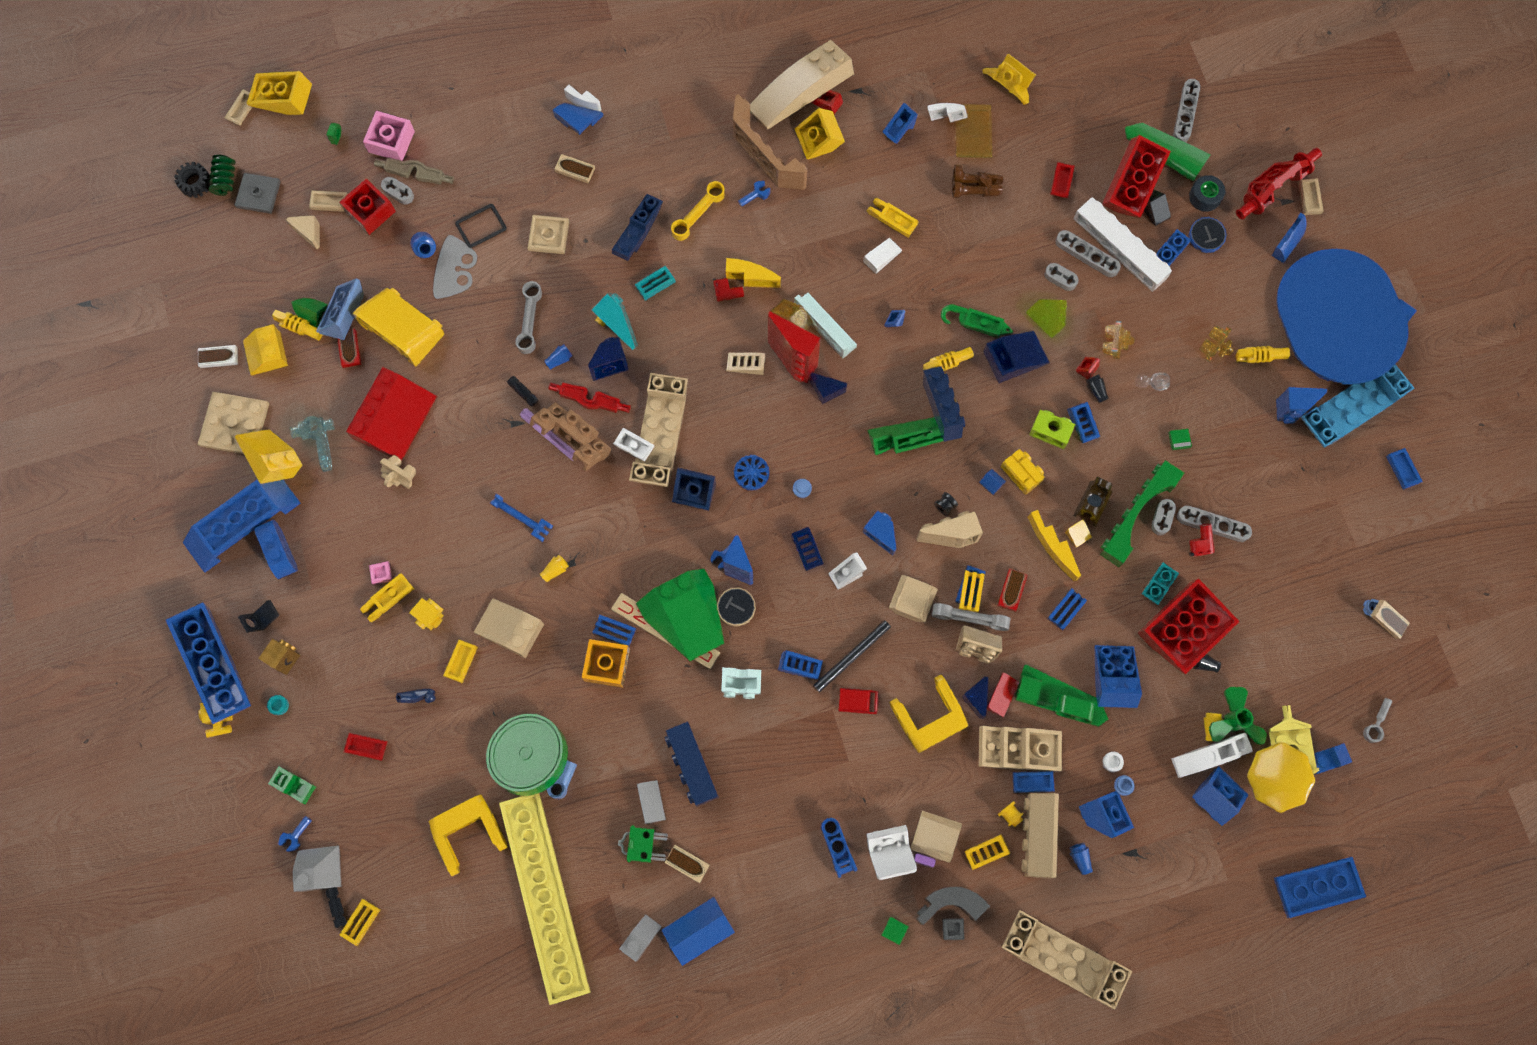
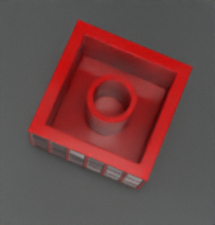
[339,179,396,235]

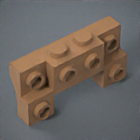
[530,402,611,471]

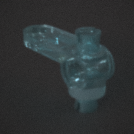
[290,416,335,472]

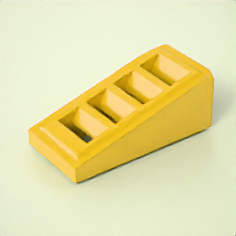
[964,834,1010,870]

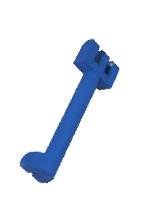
[490,494,553,542]

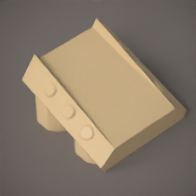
[889,575,938,622]
[910,811,962,863]

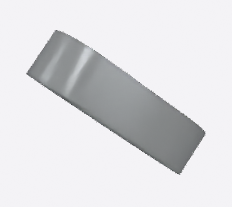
[381,177,414,204]
[1044,263,1078,291]
[1151,499,1176,535]

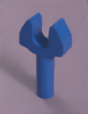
[738,181,770,207]
[711,542,742,570]
[278,816,312,852]

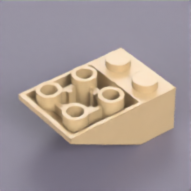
[916,511,983,548]
[955,625,1002,663]

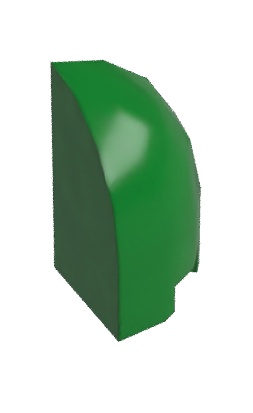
[291,298,328,327]

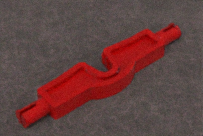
[549,382,631,413]

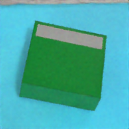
[1168,429,1192,450]

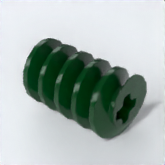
[209,154,236,196]

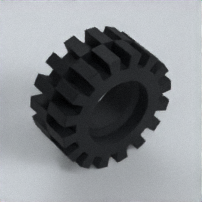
[174,162,211,198]

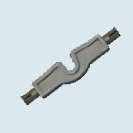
[374,158,454,185]

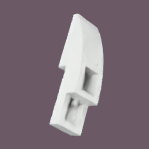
[1171,732,1253,778]

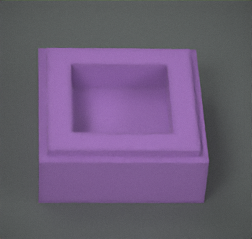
[914,853,936,868]

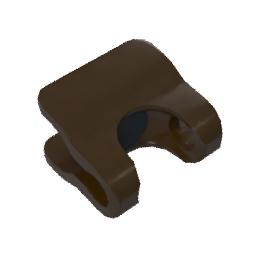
[1073,477,1113,527]

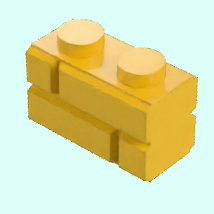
[1000,449,1045,495]

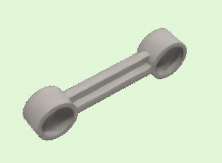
[516,281,542,354]
[932,603,1011,631]

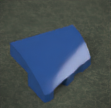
[553,103,604,135]
[1271,213,1307,263]

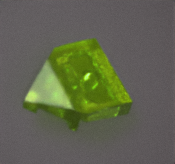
[1026,299,1067,339]

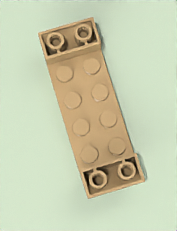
[629,373,688,487]
[1001,910,1132,1009]

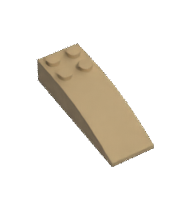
[750,40,854,130]

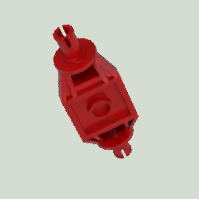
[1235,147,1322,220]

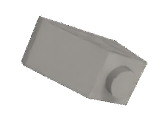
[619,914,662,962]

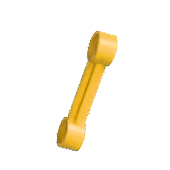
[671,181,725,241]

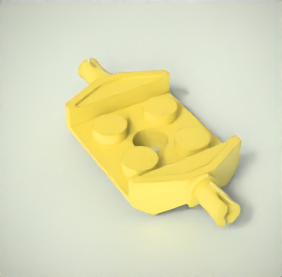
[1269,705,1319,774]

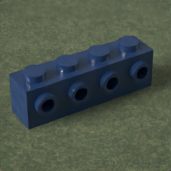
[923,366,965,442]
[664,721,719,807]

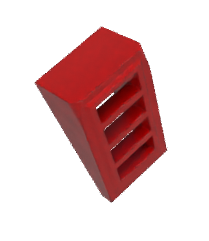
[811,90,843,115]

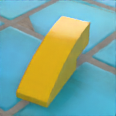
[726,258,781,288]

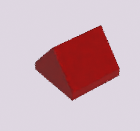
[1076,357,1100,379]

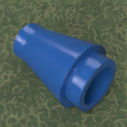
[544,344,573,370]
[1069,843,1093,875]

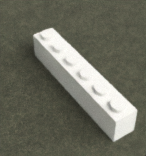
[1074,197,1172,292]

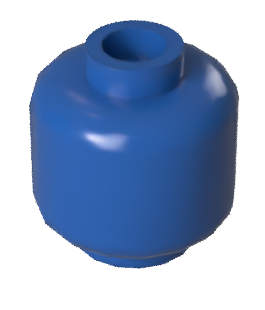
[410,231,436,258]

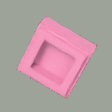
[369,561,392,585]

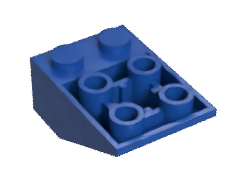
[1094,645,1142,708]

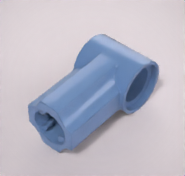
[547,760,577,800]

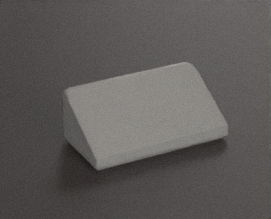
[637,780,666,824]

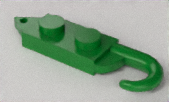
[940,304,1013,338]

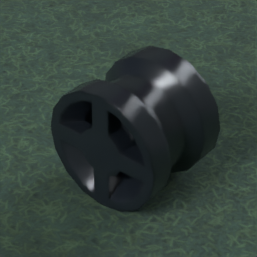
[934,492,958,516]

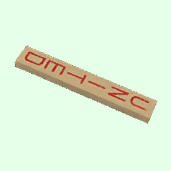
[611,593,721,670]

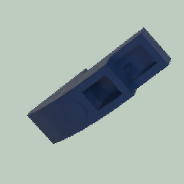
[612,194,663,261]

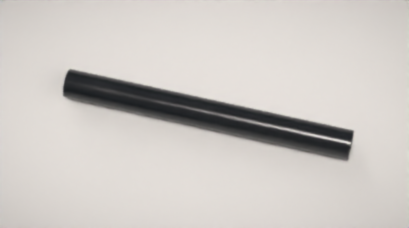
[813,620,891,693]

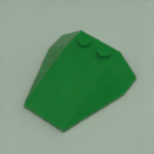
[636,569,724,662]

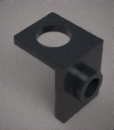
[238,600,280,633]

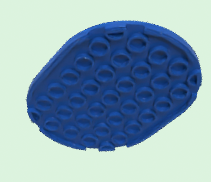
[1277,249,1409,384]

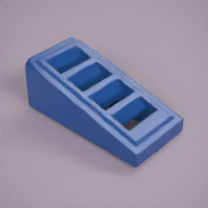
[1067,402,1100,444]
[778,650,822,680]

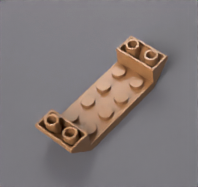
[733,94,807,190]

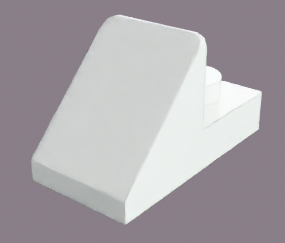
[828,553,867,590]

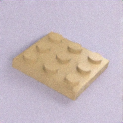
[197,392,269,454]

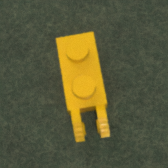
[867,198,919,238]
[360,573,414,622]

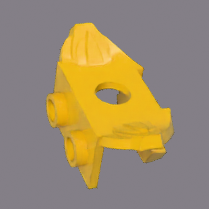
[982,54,1036,105]

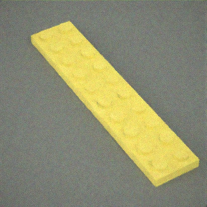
[499,793,591,1005]

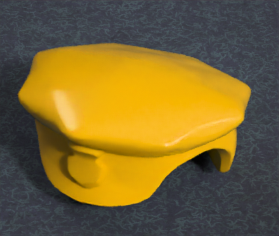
[1247,742,1315,813]

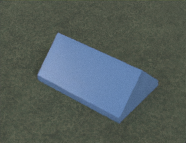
[316,278,364,340]

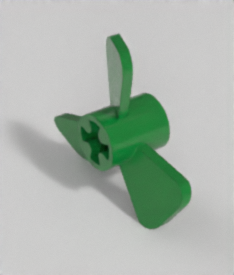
[1209,687,1267,745]

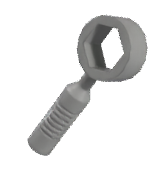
[1363,698,1392,743]

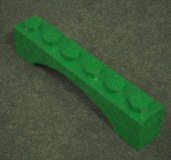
[1100,460,1184,567]

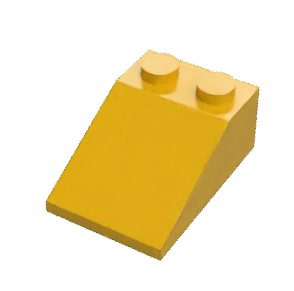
[246,71,312,115]
[235,429,302,484]

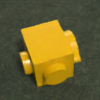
[409,598,444,630]

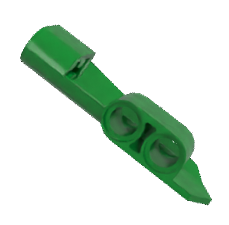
[1125,123,1211,182]
[1015,665,1108,727]

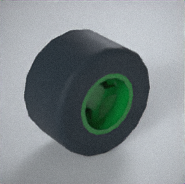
[1189,175,1226,212]

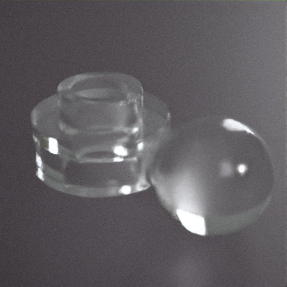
[1135,372,1170,391]

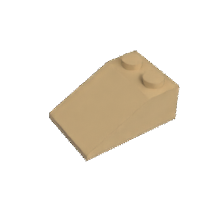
[474,598,544,659]

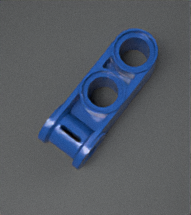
[821,818,857,878]

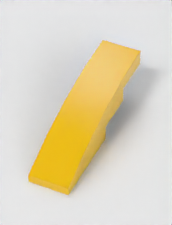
[1028,510,1081,581]

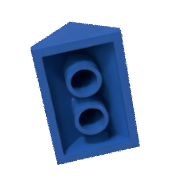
[723,535,753,585]
[662,897,735,966]

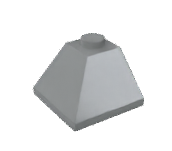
[293,846,342,892]

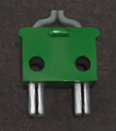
[618,825,668,863]

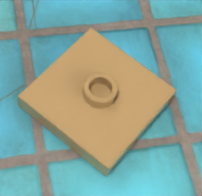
[528,215,569,254]

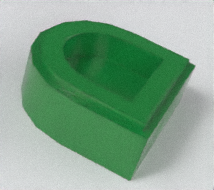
[326,123,342,145]

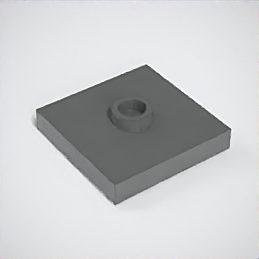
[235,173,281,214]

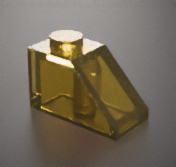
[771,299,813,330]

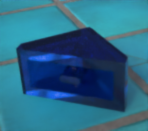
[810,373,848,404]
[961,677,989,719]

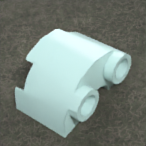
[721,667,761,699]

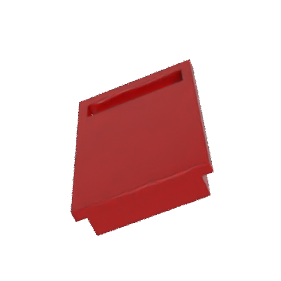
[838,688,878,715]

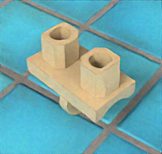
[380,455,416,489]

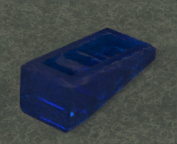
[791,527,824,571]

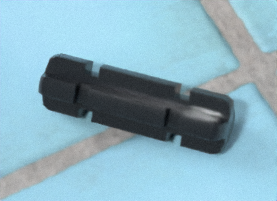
[507,376,538,407]
[325,887,347,928]

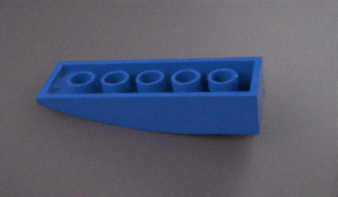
[166,602,251,724]

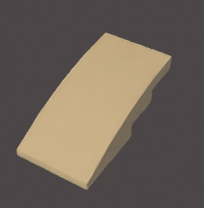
[979,726,1062,771]

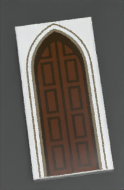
[198,345,238,368]

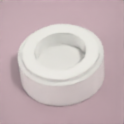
[1102,752,1124,772]

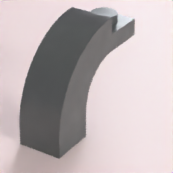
[916,887,990,925]

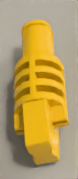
[272,310,323,341]
[1235,346,1290,363]
[923,347,974,371]

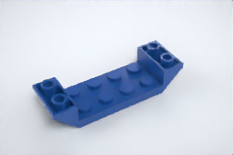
[183,479,301,573]

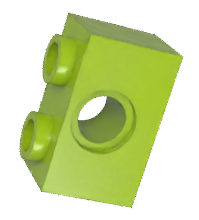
[1029,410,1075,449]

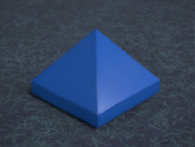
[884,310,905,327]

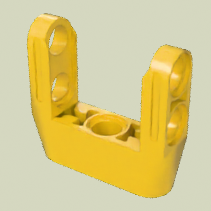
[889,674,968,753]
[428,795,508,876]

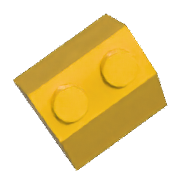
[795,108,845,159]
[243,324,288,376]

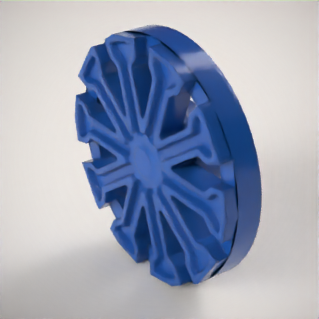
[734,455,769,490]

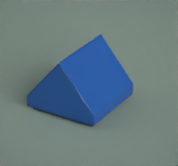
[979,469,1006,495]

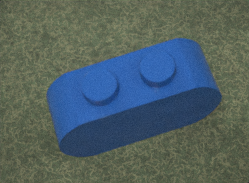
[255,519,298,579]

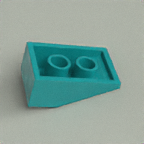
[592,293,638,350]

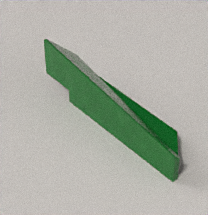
[868,417,943,455]

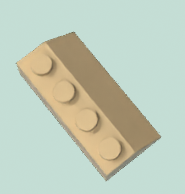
[1021,793,1059,879]

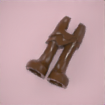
[952,165,1004,198]

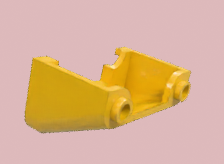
[352,288,444,367]

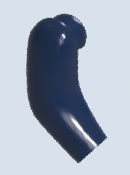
[396,688,436,703]

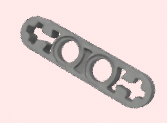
[1173,79,1200,142]
[1056,230,1121,277]
[1177,506,1252,542]

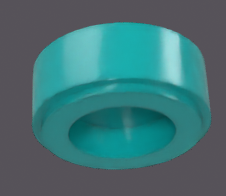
[267,695,289,716]

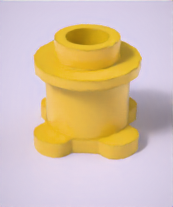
[997,801,1024,827]

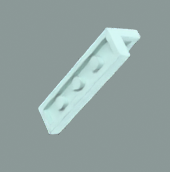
[794,293,857,358]

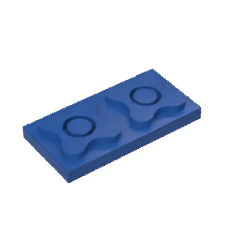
[1274,857,1366,918]

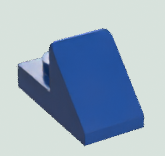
[883,103,918,144]
[1314,743,1352,775]

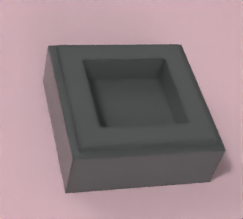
[942,918,964,940]

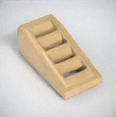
[726,353,765,375]

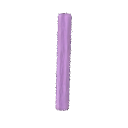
[520,408,575,461]

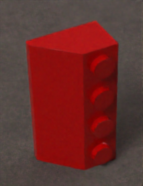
[1102,135,1171,218]

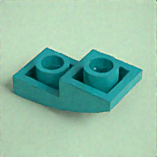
[1142,563,1179,605]

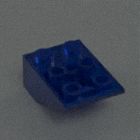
[983,331,1050,384]

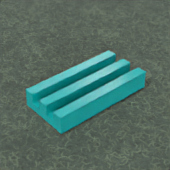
[635,265,676,301]

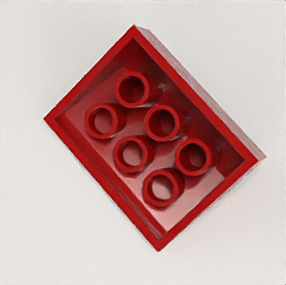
[768,312,821,383]
[346,367,437,461]
[1137,578,1240,675]

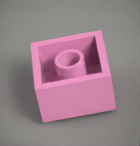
[363,111,415,161]

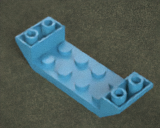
[1301,364,1415,448]

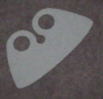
[433,235,477,299]

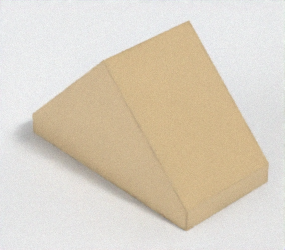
[286,216,320,249]

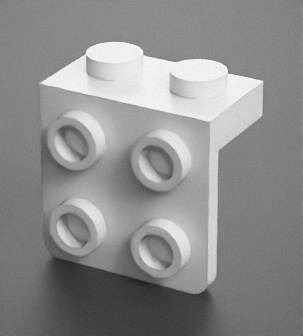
[867,825,917,880]

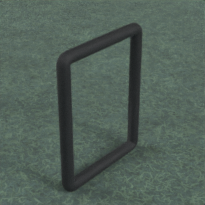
[455,204,507,248]

